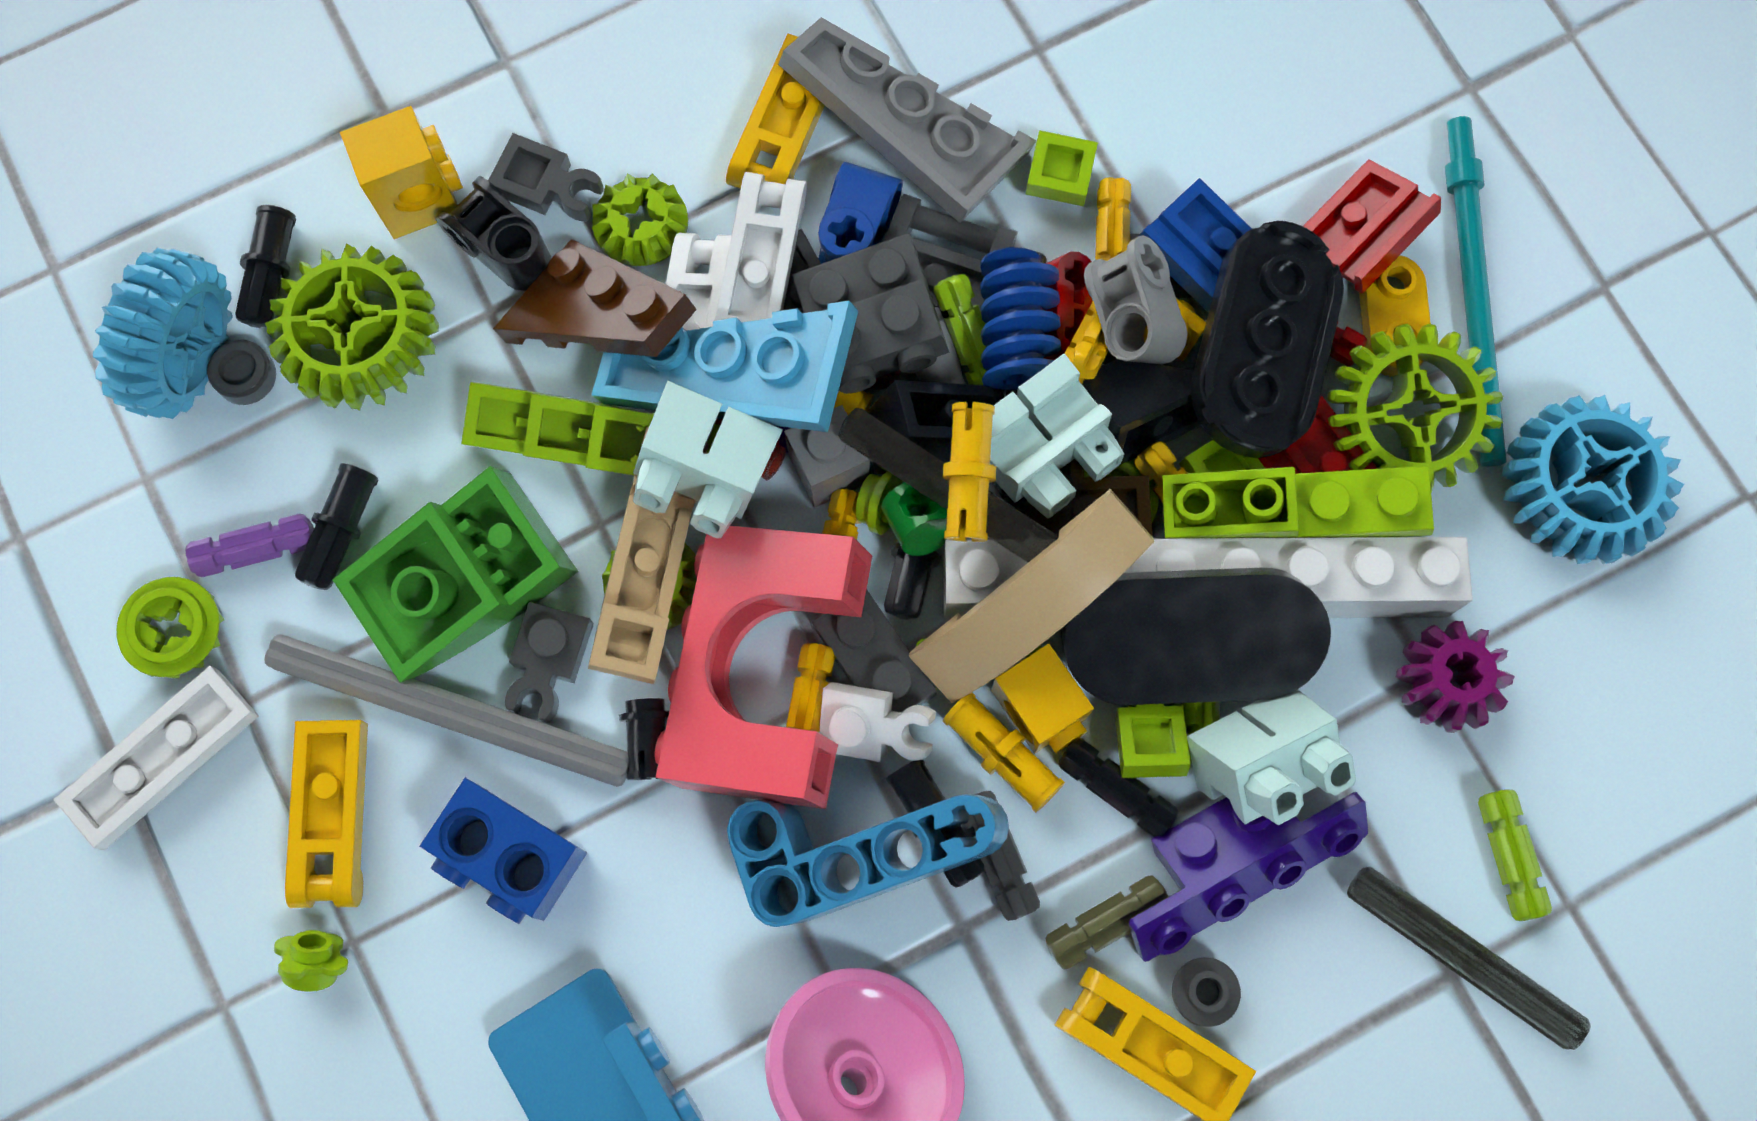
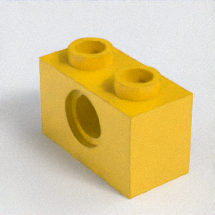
[340,106,463,239]

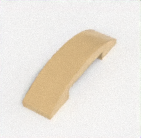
[588,428,709,684]
[909,489,1154,703]

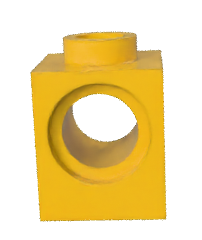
[991,643,1094,754]

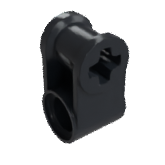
[435,176,551,291]

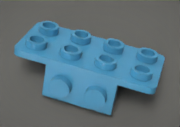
[488,969,704,1121]

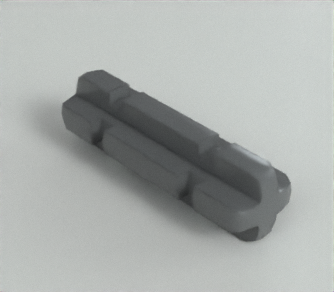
[965,791,1040,921]

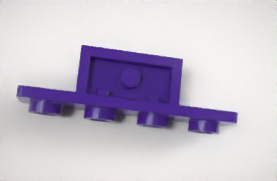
[1129,792,1368,962]

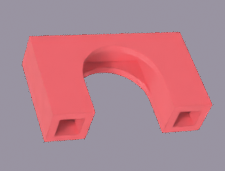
[655,526,873,809]

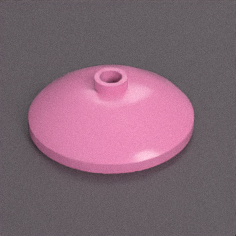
[765,968,965,1121]

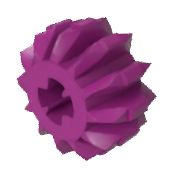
[1395,621,1515,733]

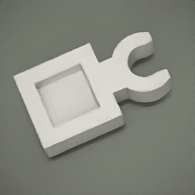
[819,682,936,762]

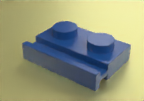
[1139,178,1252,313]

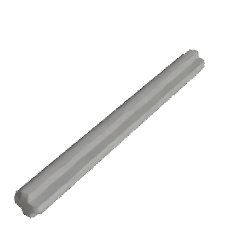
[264,634,629,787]

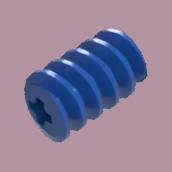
[980,247,1061,390]

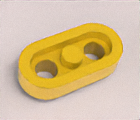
[1359,255,1431,377]

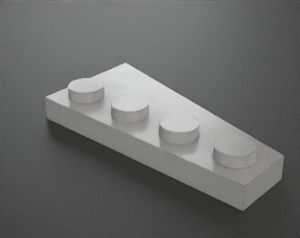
[778,17,1036,223]

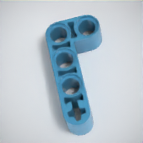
[727,795,1009,927]

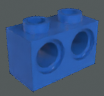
[419,777,587,924]

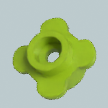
[274,930,348,992]

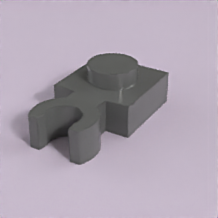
[488,133,604,221]
[505,602,594,723]

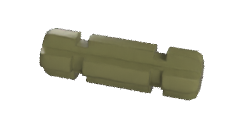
[1045,875,1169,969]

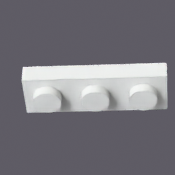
[53,665,259,850]

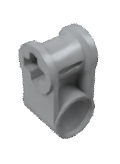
[1084,235,1187,364]

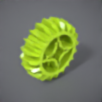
[265,243,439,411]
[1327,324,1504,493]

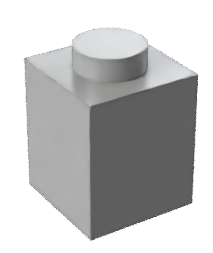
[784,405,870,508]

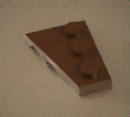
[493,239,697,357]

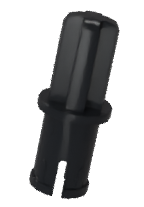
[235,205,296,328]
[295,463,379,590]
[884,543,941,620]
[886,760,985,888]

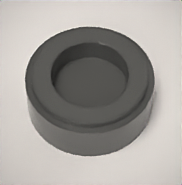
[207,340,276,405]

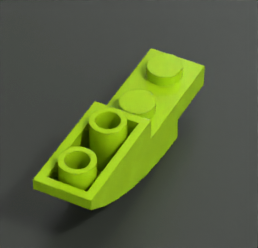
[1162,466,1434,539]

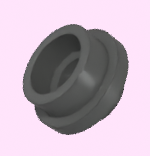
[1172,957,1241,1027]

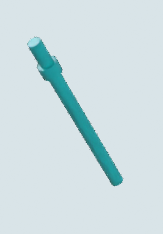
[1445,116,1507,467]

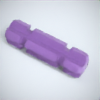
[185,514,314,577]

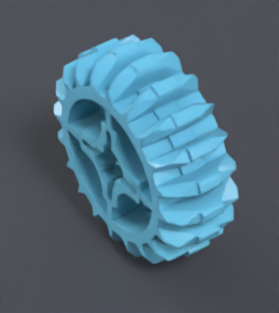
[93,247,233,419]
[1501,395,1684,564]

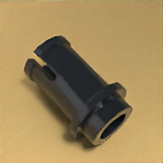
[619,698,669,780]

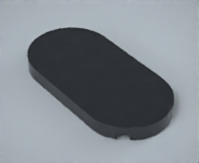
[1191,221,1344,458]
[1062,567,1331,705]

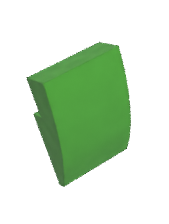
[333,466,579,683]

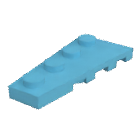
[592,301,858,432]

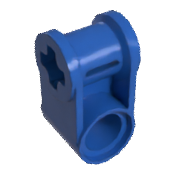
[818,162,903,264]

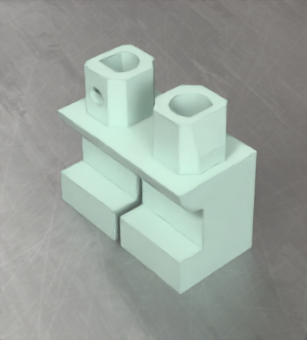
[990,353,1124,518]
[633,380,783,539]
[1187,689,1356,825]

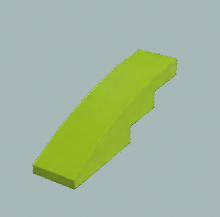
[461,381,720,475]

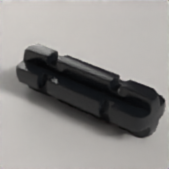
[1058,738,1179,837]

